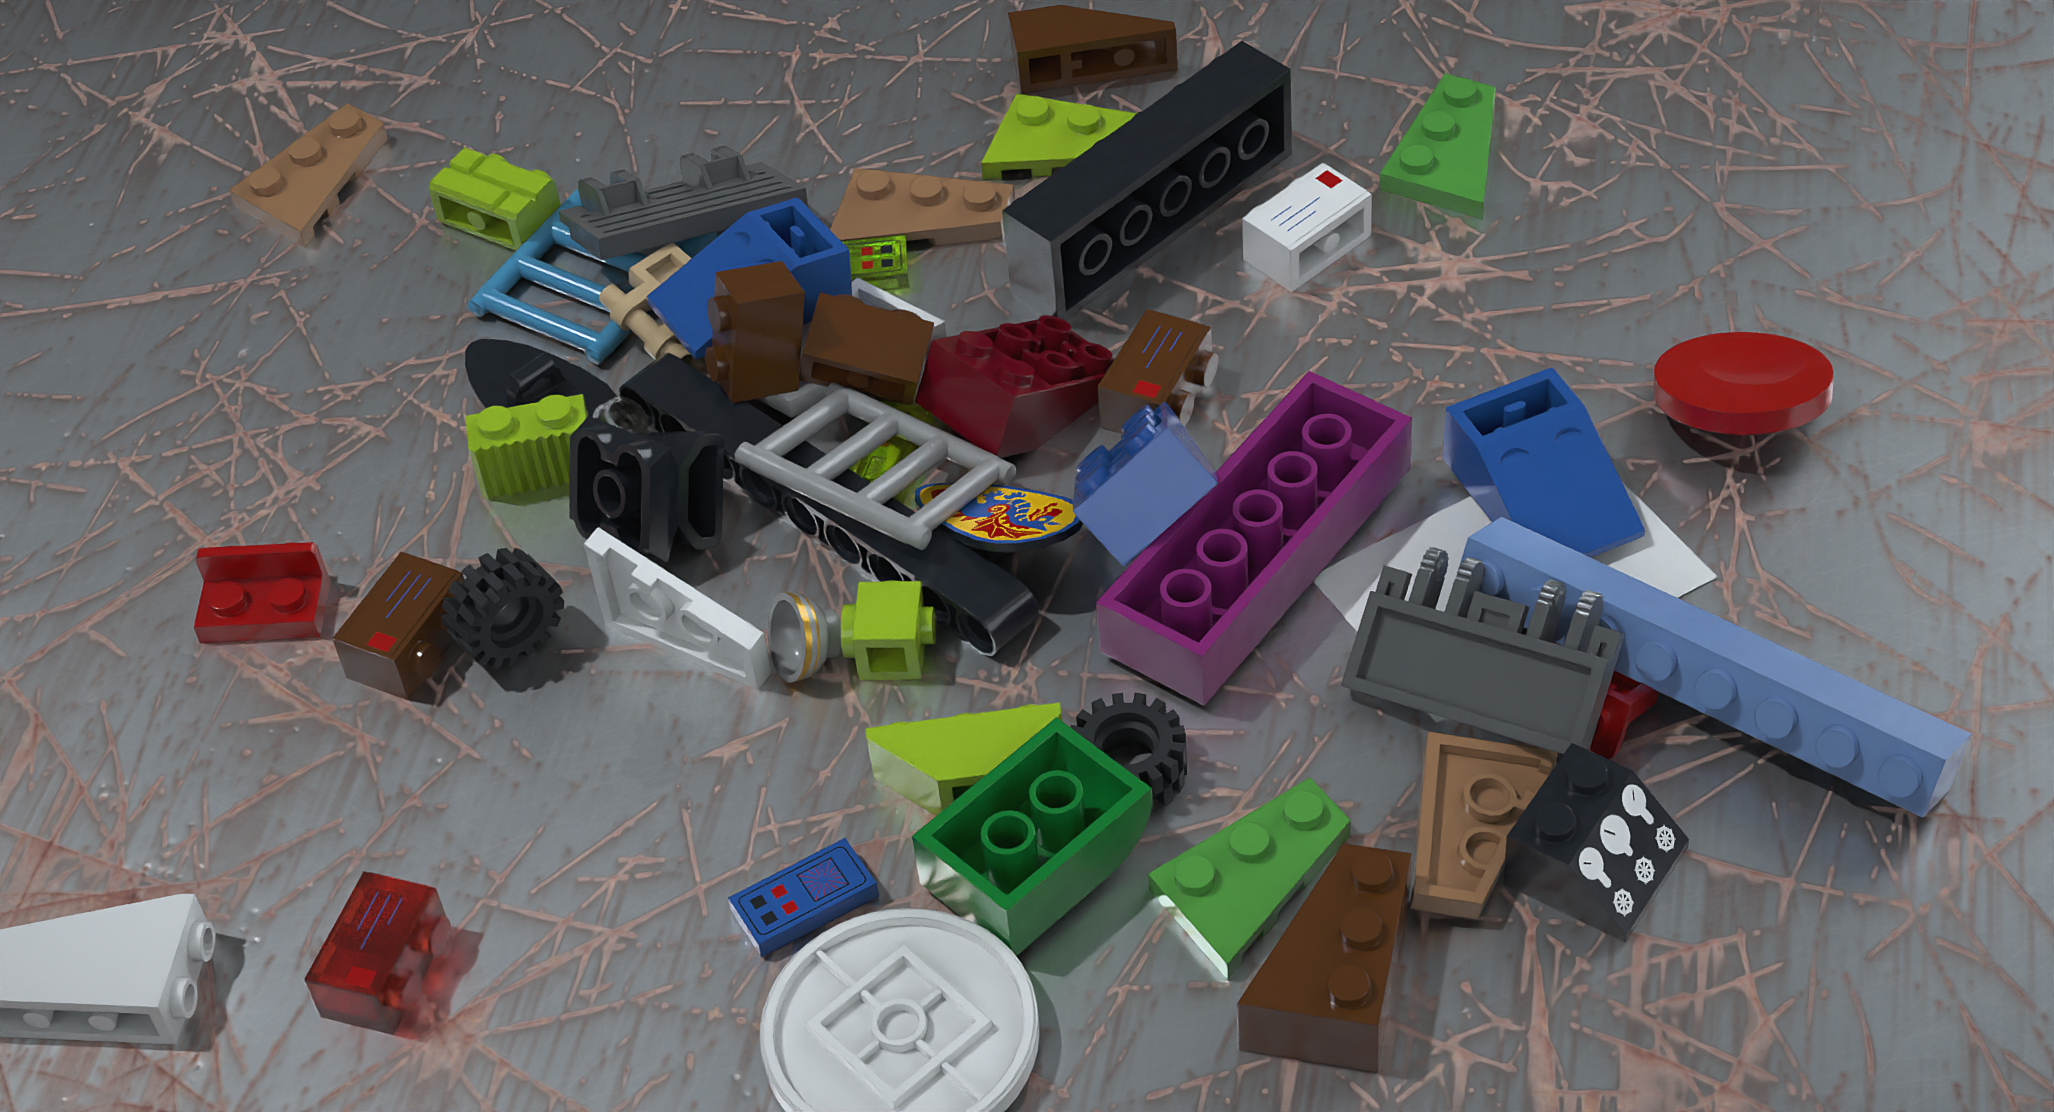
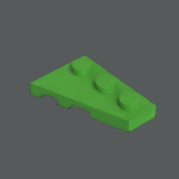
[1379,73,1496,220]
[1148,778,1351,980]

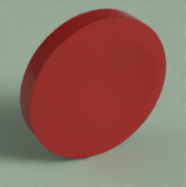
[1653,332,1834,435]

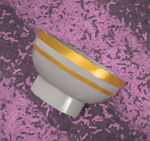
[768,592,842,683]

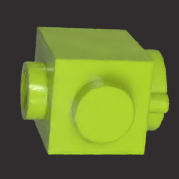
[841,580,936,680]

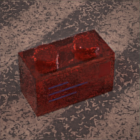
[304,871,451,1035]

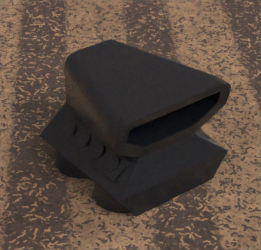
[569,416,724,562]

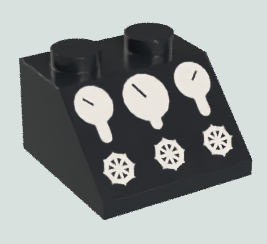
[1503,743,1689,943]

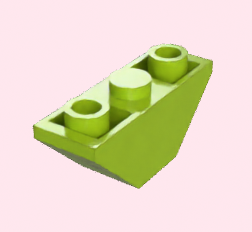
[865,702,1062,816]

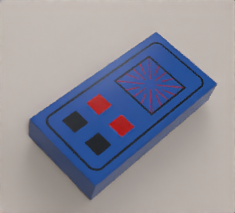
[728,838,879,958]

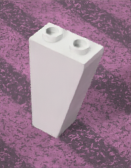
[0,894,215,1045]

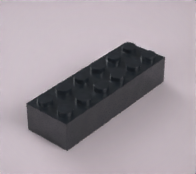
[1002,41,1292,321]

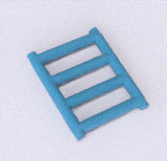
[467,188,718,365]

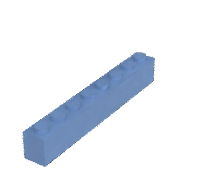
[1455,517,1972,818]

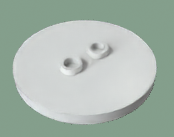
[760,908,1040,1112]

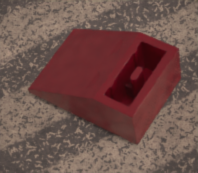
[915,315,1115,458]

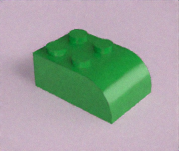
[912,717,1152,956]

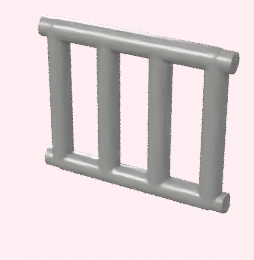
[735,382,1016,550]

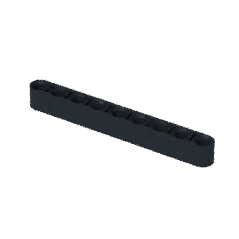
[619,353,1039,656]

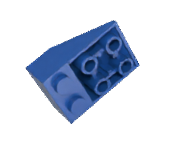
[647,197,852,359]
[1442,367,1645,558]
[1073,401,1218,567]

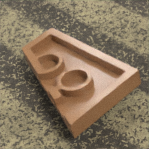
[229,103,388,248]
[830,168,1015,252]
[1410,732,1559,919]

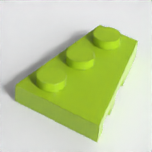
[981,93,1137,179]

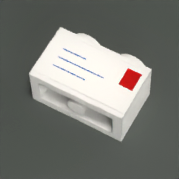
[1242,163,1372,292]

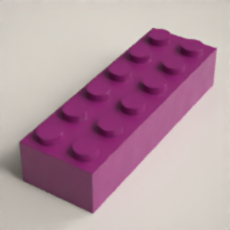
[1096,371,1412,706]

